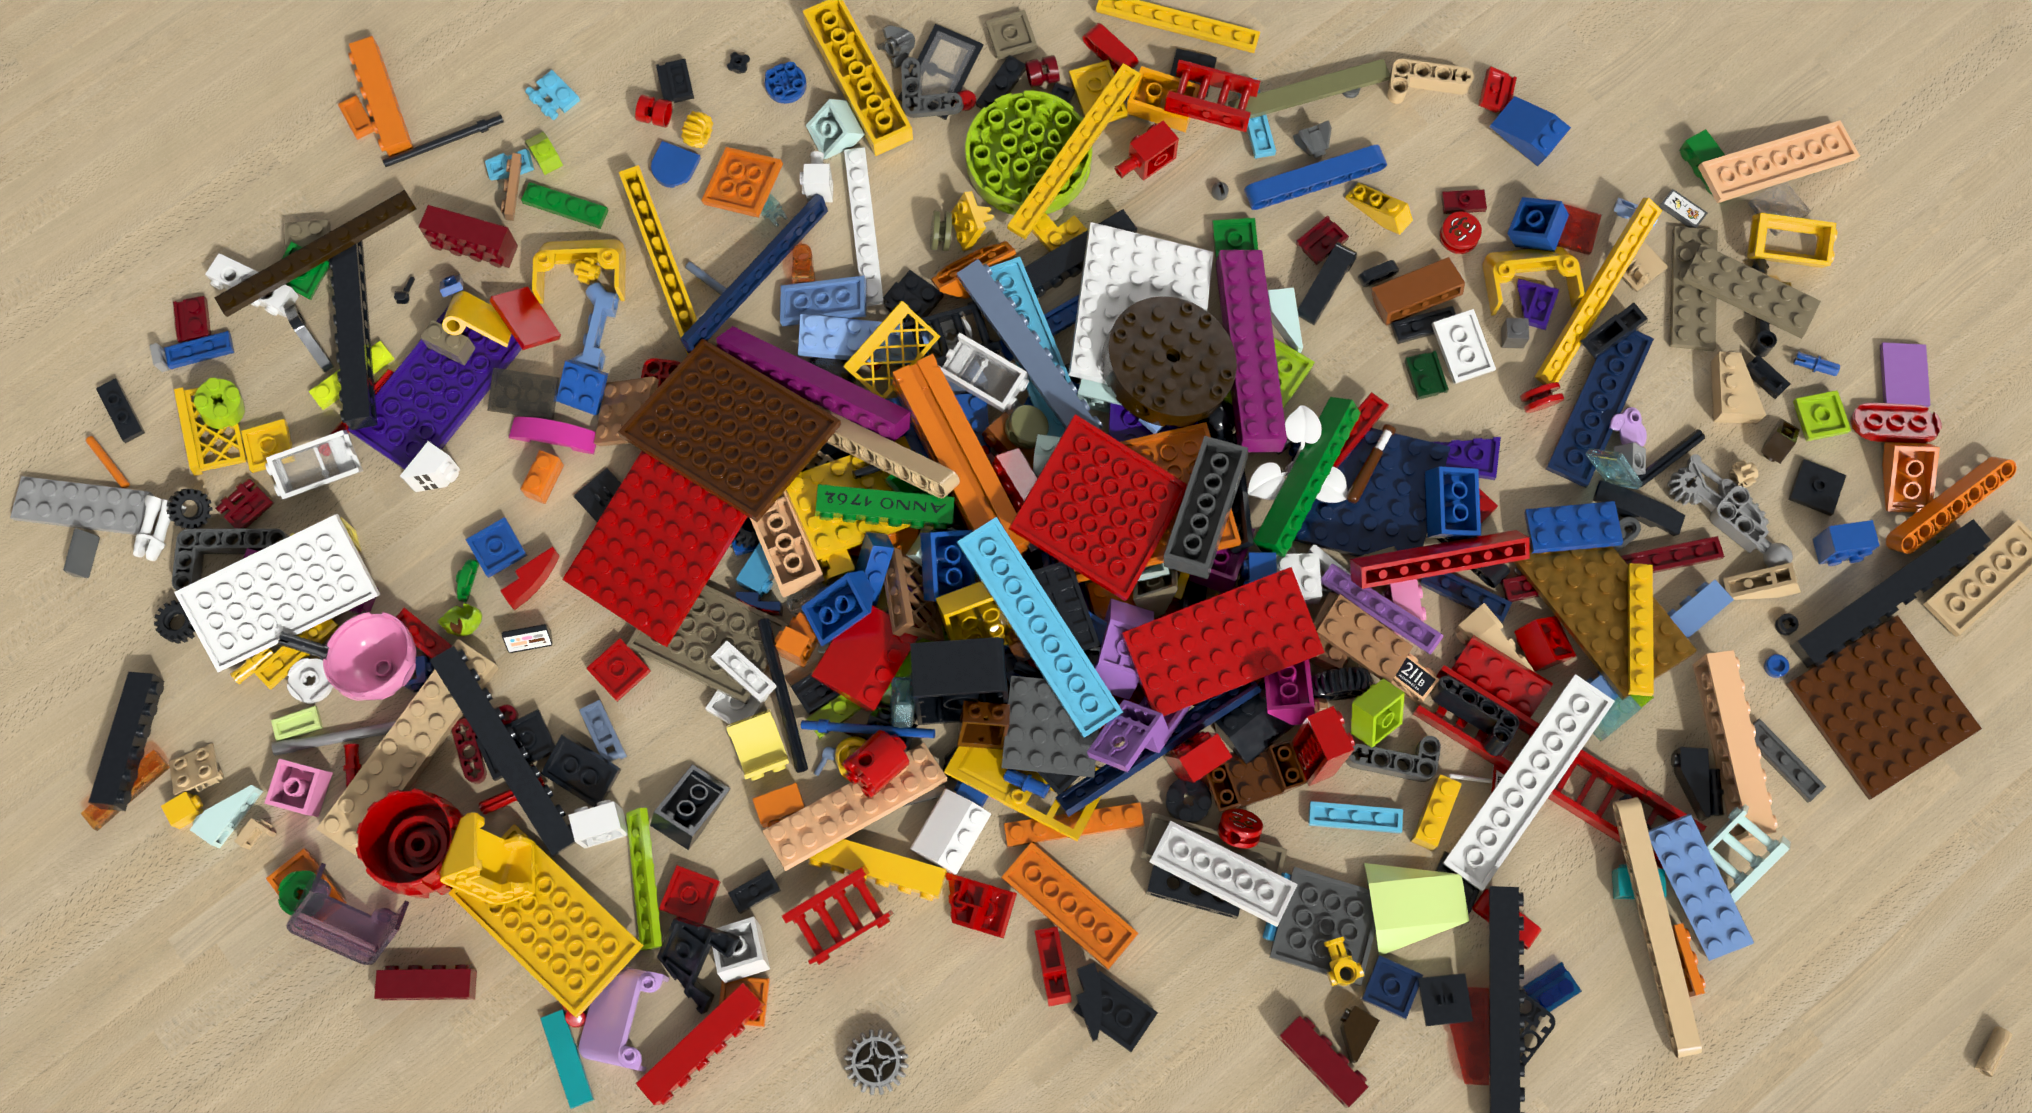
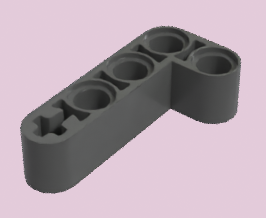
[1346,736,1441,782]

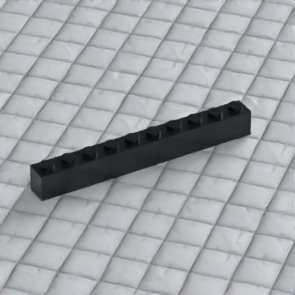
[329,231,378,430]
[1790,519,1991,668]
[430,646,576,857]
[1489,886,1525,1113]

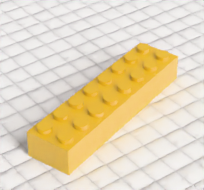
[803,0,913,156]

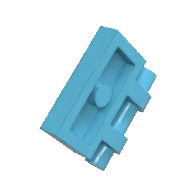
[525,70,580,120]

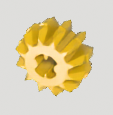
[681,111,713,148]

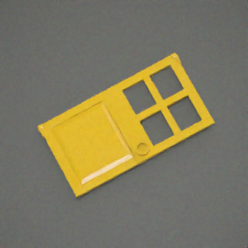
[944,720,1102,842]

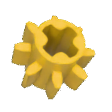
[574,256,601,285]

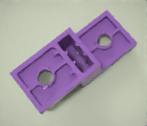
[1087,696,1191,772]

